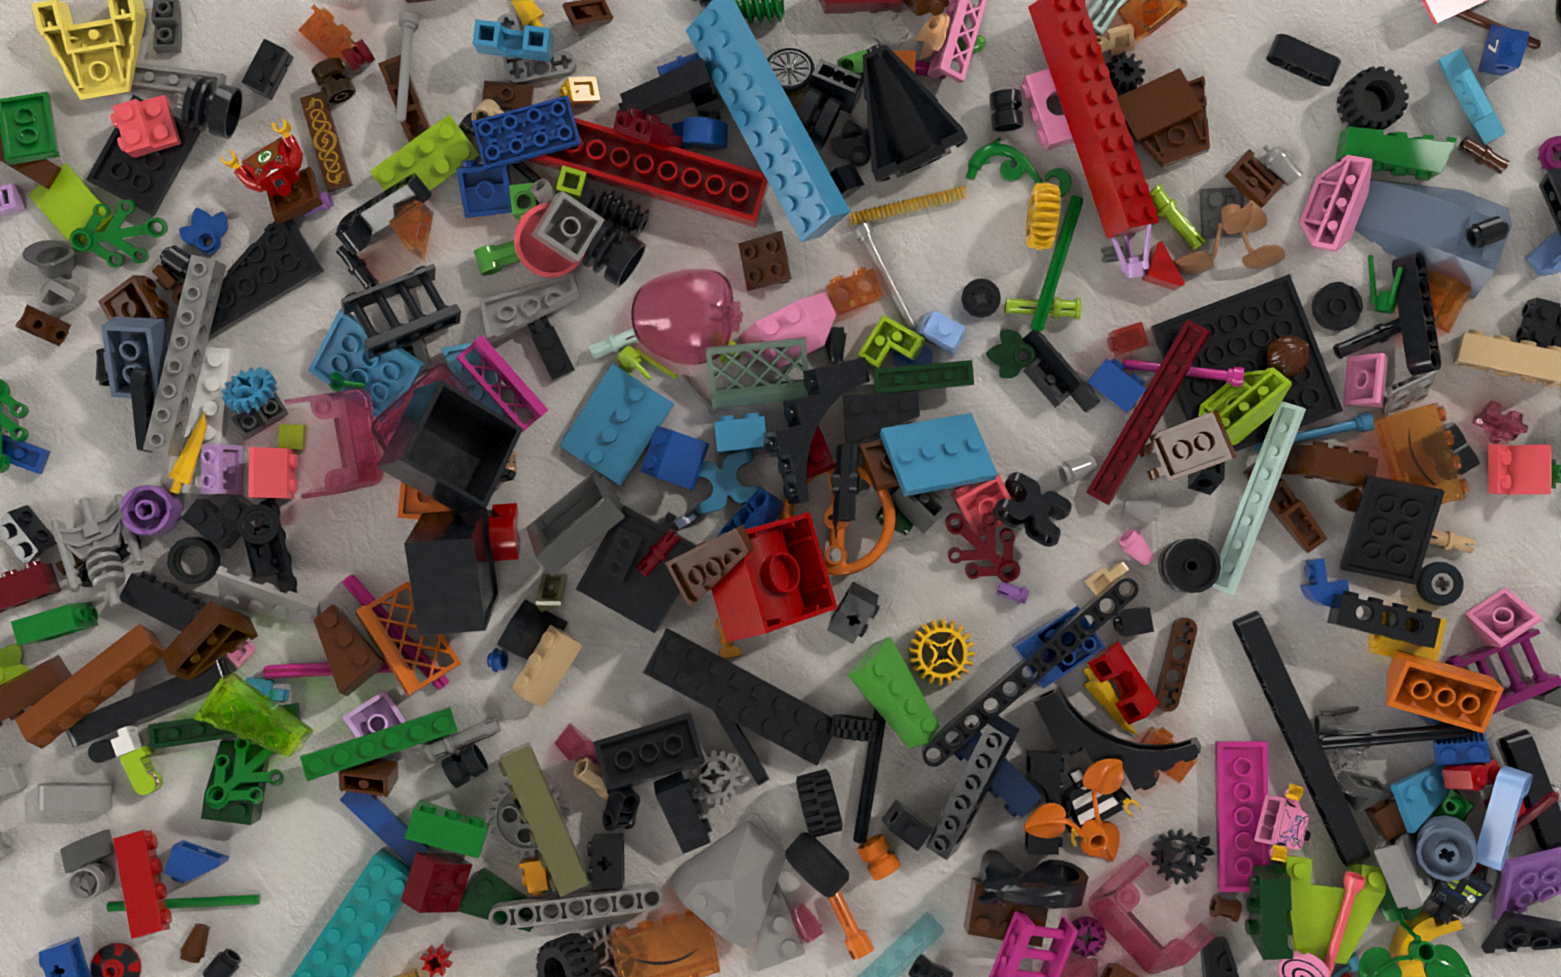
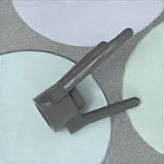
[1314,706,1375,749]

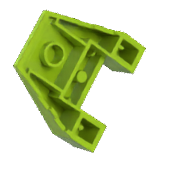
[1276,855,1386,964]

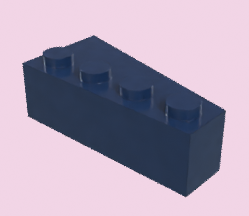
[951,722,1043,818]

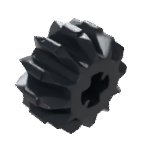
[1106,51,1146,95]

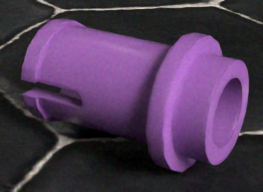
[304,192,334,217]
[996,580,1030,605]

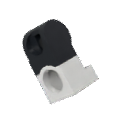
[88,724,144,763]

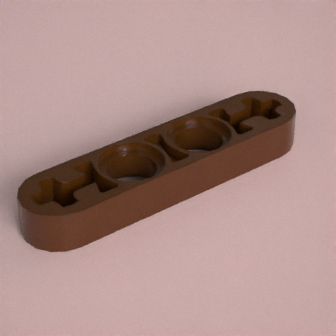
[1155,617,1197,712]

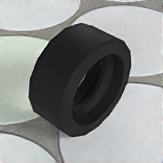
[167,537,220,584]

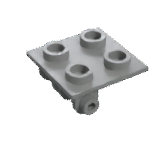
[1382,370,1438,415]

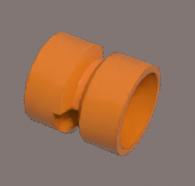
[856,833,901,881]

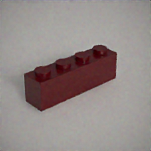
[0,561,61,613]

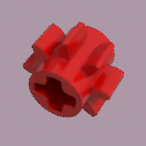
[420,944,453,977]

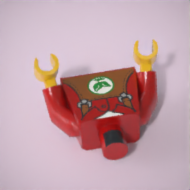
[220,118,303,196]

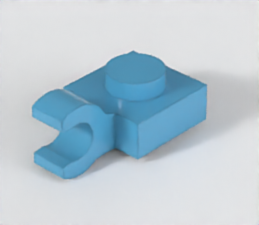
[243,677,290,706]

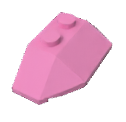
[1299,155,1373,252]
[739,292,837,368]

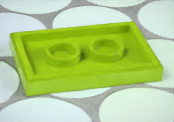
[28,163,113,244]

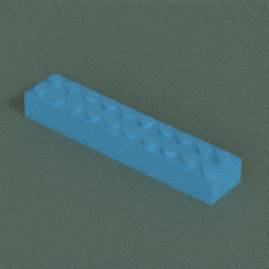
[685,0,851,242]

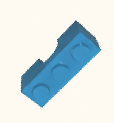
[472,19,554,62]

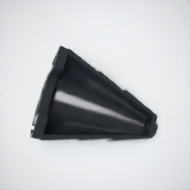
[863,44,968,182]

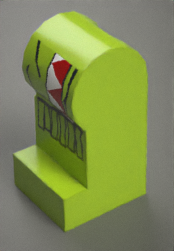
[119,744,163,795]

